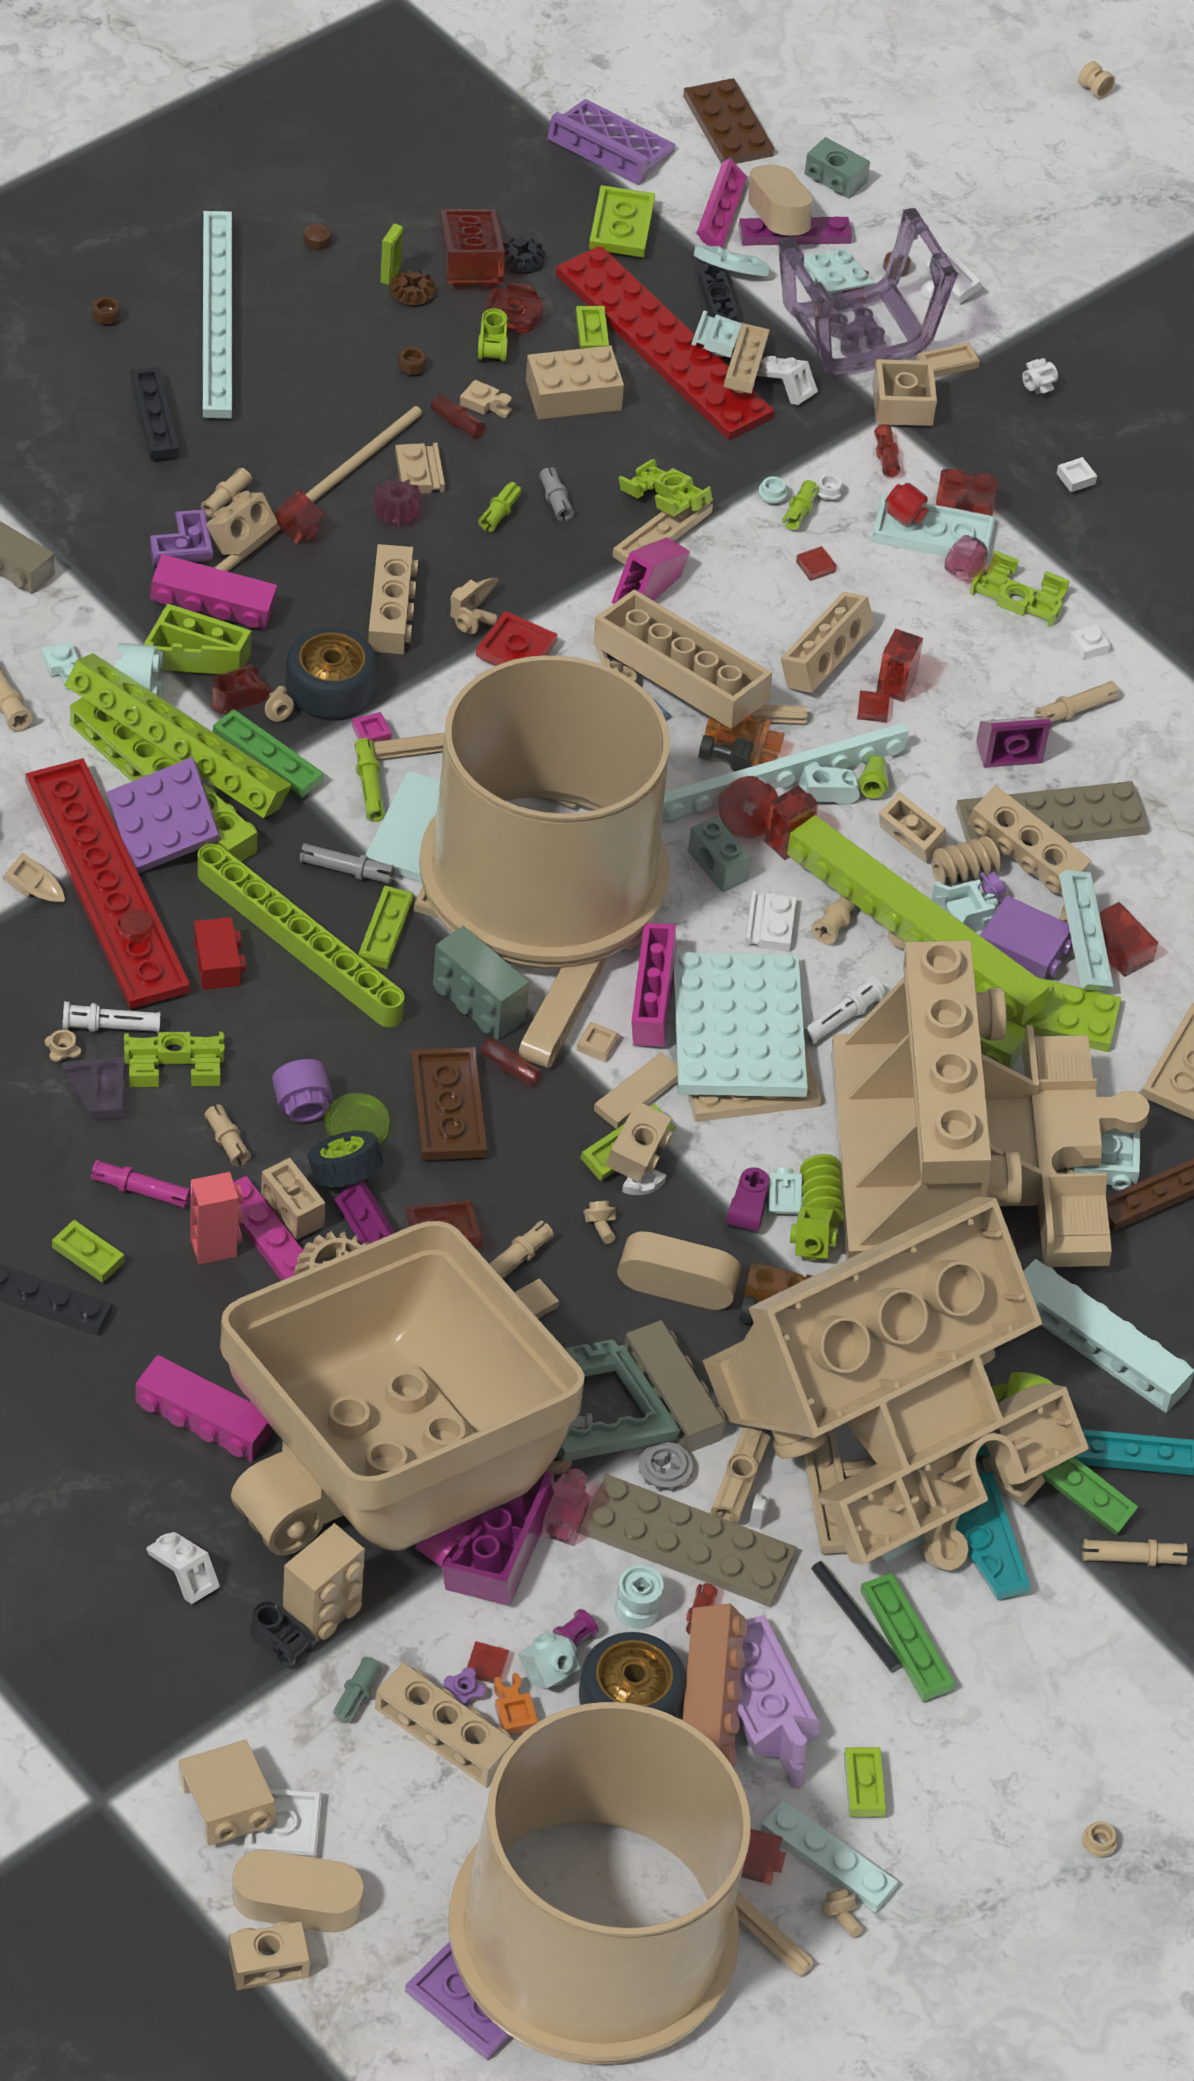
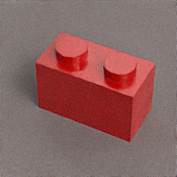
[194,917,246,990]

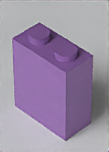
[980,895,1073,980]

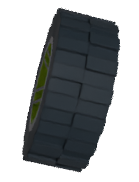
[308,1130,384,1188]

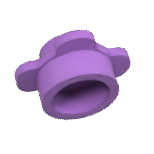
[980,871,1007,903]
[444,1667,485,1706]

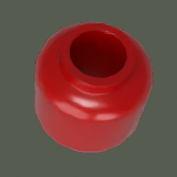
[884,483,929,526]

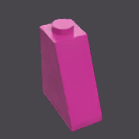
[611,537,690,604]

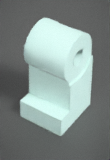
[798,766,860,807]

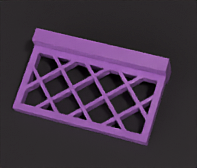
[547,99,676,185]

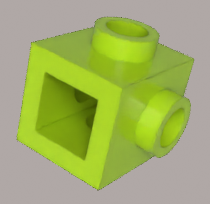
[790,1206,838,1260]

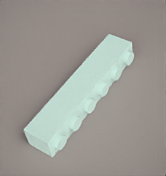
[1023,1259,1194,1413]

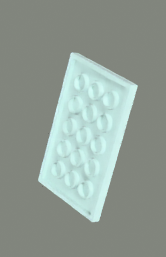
[673,952,807,1097]

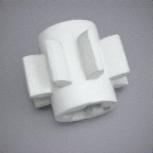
[1022,358,1058,395]

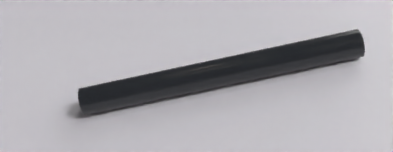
[811,1561,902,1673]

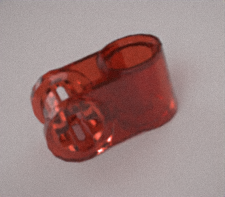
[210,664,271,714]

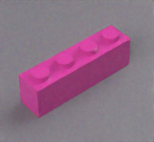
[150,554,277,630]
[631,923,677,1047]
[136,1355,273,1462]

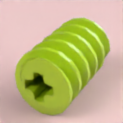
[800,1154,844,1227]

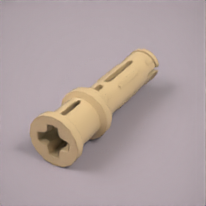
[0,667,33,731]
[811,896,856,944]

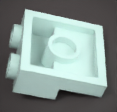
[1073,1128,1140,1191]

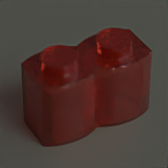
[935,469,998,516]

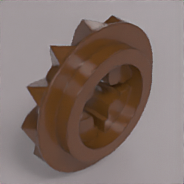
[390,269,435,305]

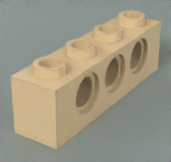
[368,544,418,654]
[781,592,874,693]
[967,785,1091,897]
[375,1662,514,1788]

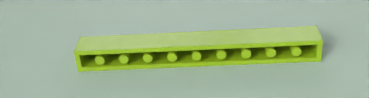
[787,815,1050,1026]

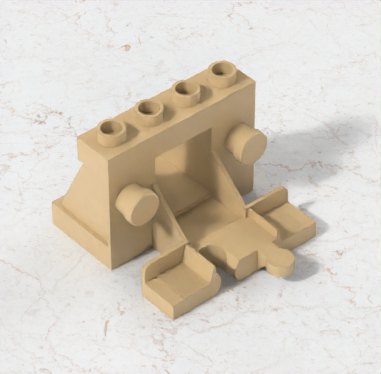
[831,941,1150,1267]
[702,1197,1089,1570]

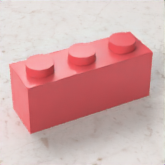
[190,1172,243,1265]

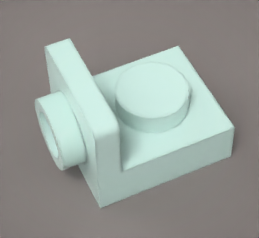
[767,1168,802,1214]

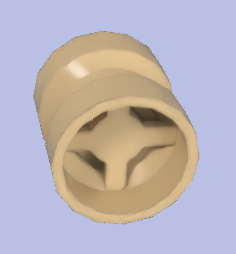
[1078,61,1116,98]

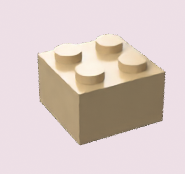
[872,359,937,426]

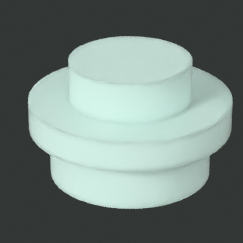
[758,477,788,503]

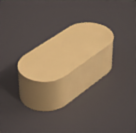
[748,165,813,236]
[617,1232,741,1310]
[232,1850,364,1933]

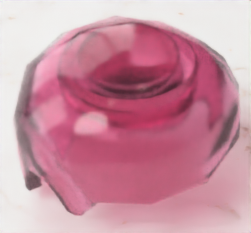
[944,535,988,579]

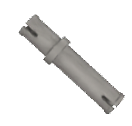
[300,843,395,885]

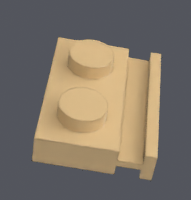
[395,443,445,495]

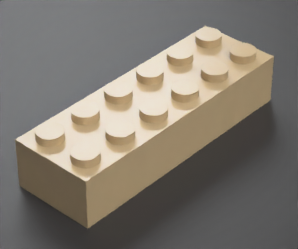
[593,589,773,729]

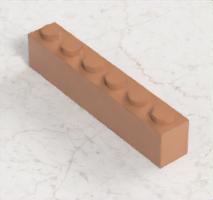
[683,1603,747,1766]

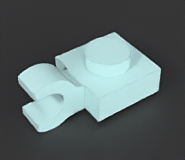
[41,641,78,689]

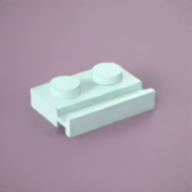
[691,311,742,358]

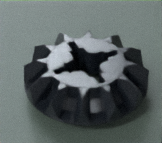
[500,236,545,272]

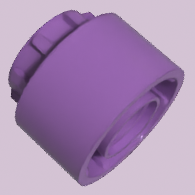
[272,1059,333,1123]

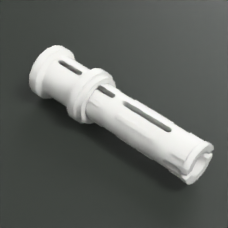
[803,975,886,1045]
[62,1001,161,1033]

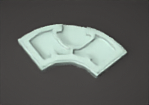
[693,245,770,276]

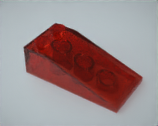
[440,209,505,287]

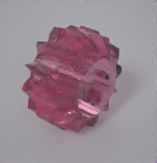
[373,477,423,526]

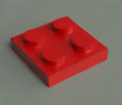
[476,611,557,666]

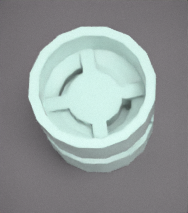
[615,1565,664,1629]

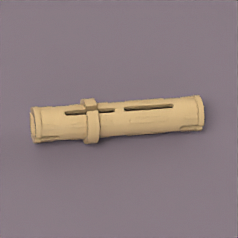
[1034,681,1119,723]
[489,1221,554,1279]
[1082,1539,1187,1566]

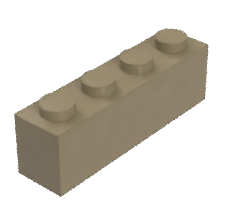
[0,521,55,594]
[624,1320,726,1453]

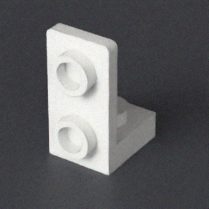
[757,356,818,405]
[146,1532,220,1604]

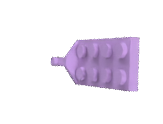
[737,1615,820,1788]

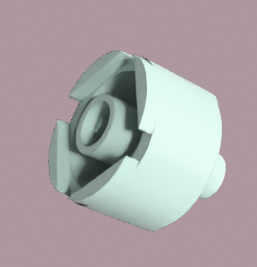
[115,643,164,698]

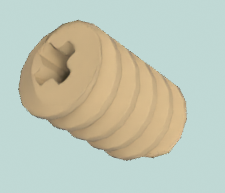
[932,836,1001,885]

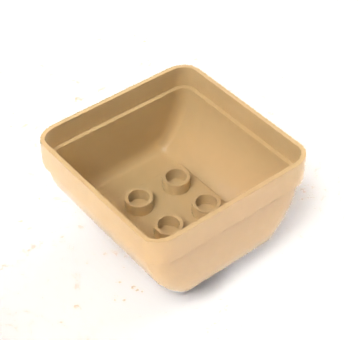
[220,1221,585,1556]

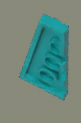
[956,1471,1031,1600]

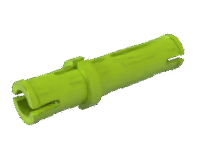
[354,738,386,822]

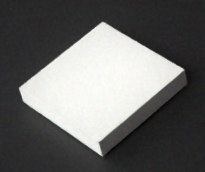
[244,1788,322,1858]

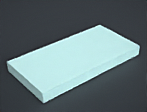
[871,494,995,564]
[365,770,440,882]

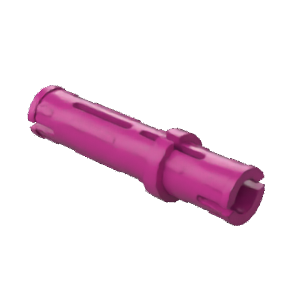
[91,1159,191,1209]

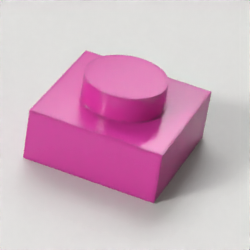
[352,712,392,745]

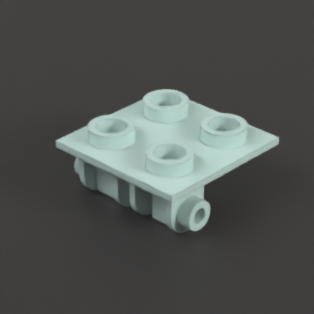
[800,248,874,304]

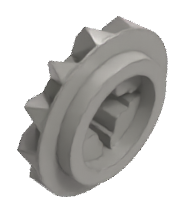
[639,1442,693,1491]

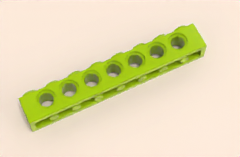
[64,653,292,818]
[70,698,258,862]

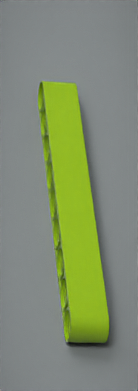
[197,844,405,1028]

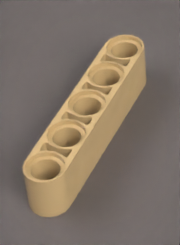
[518,958,606,1069]

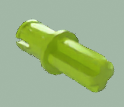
[478,482,522,532]

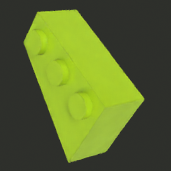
[144,603,251,675]

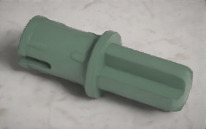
[333,1657,382,1722]

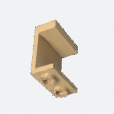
[178,1739,277,1846]

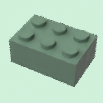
[433,925,529,1041]

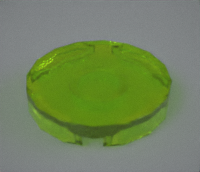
[325,1093,390,1144]

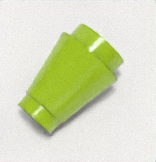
[858,756,889,799]

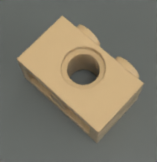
[879,792,947,864]
[605,1101,673,1182]
[229,1921,310,1990]

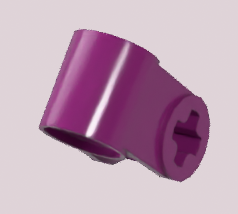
[726,1167,769,1232]

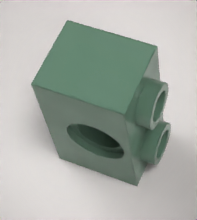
[804,137,870,199]
[688,816,752,892]

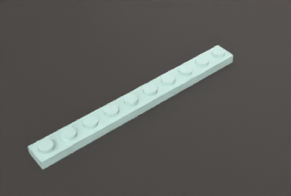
[203,211,232,418]
[662,722,909,822]

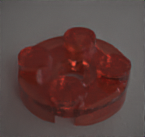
[486,283,543,333]
[719,776,781,839]

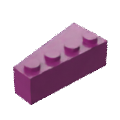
[441,1471,557,1606]

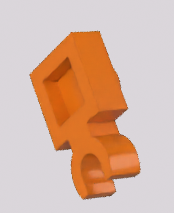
[494,1673,539,1735]

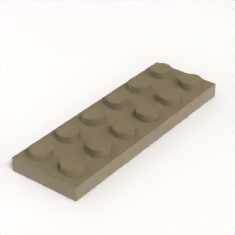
[956,781,1148,851]
[579,1474,797,1607]

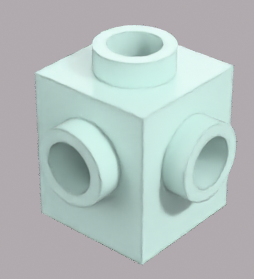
[518,1632,581,1689]

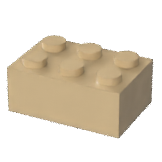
[526,346,624,419]
[283,1523,365,1643]

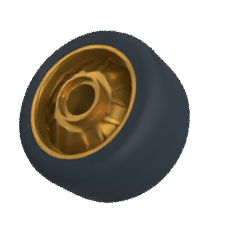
[286,627,377,719]
[579,1632,686,1718]

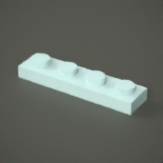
[1059,870,1114,992]
[760,1800,898,1913]

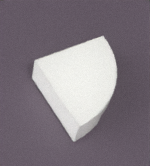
[622,1170,666,1195]
[749,1493,769,1529]

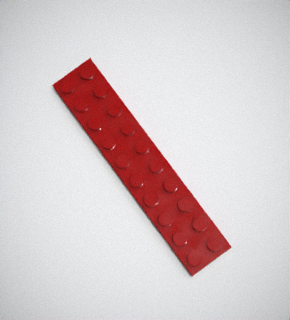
[556,246,775,441]
[25,758,190,1009]

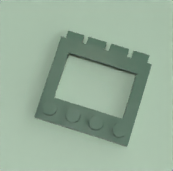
[557,1339,681,1462]

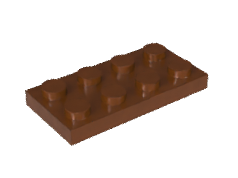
[683,78,774,164]
[411,1047,487,1160]

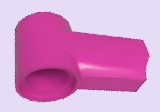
[415,1515,480,1567]

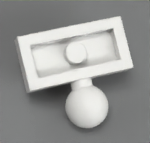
[921,248,982,303]

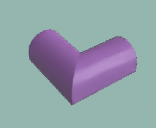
[150,509,213,566]

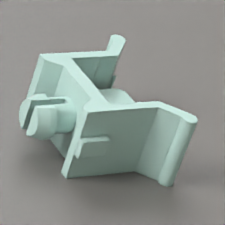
[931,879,998,932]

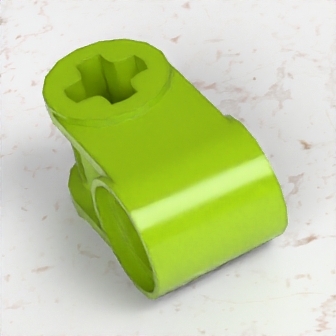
[477,308,508,362]

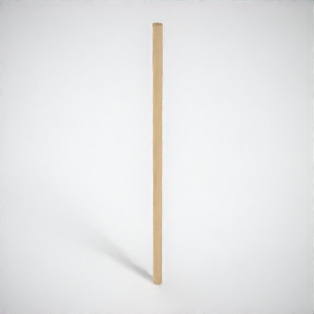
[215,406,422,572]

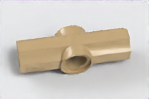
[711,1426,770,1523]

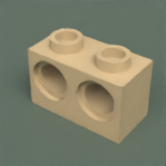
[205,491,278,555]
[261,1158,325,1240]

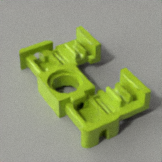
[618,459,713,517]
[970,550,1070,627]
[124,1032,225,1087]

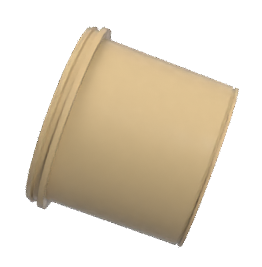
[419,656,670,969]
[448,1702,751,2064]

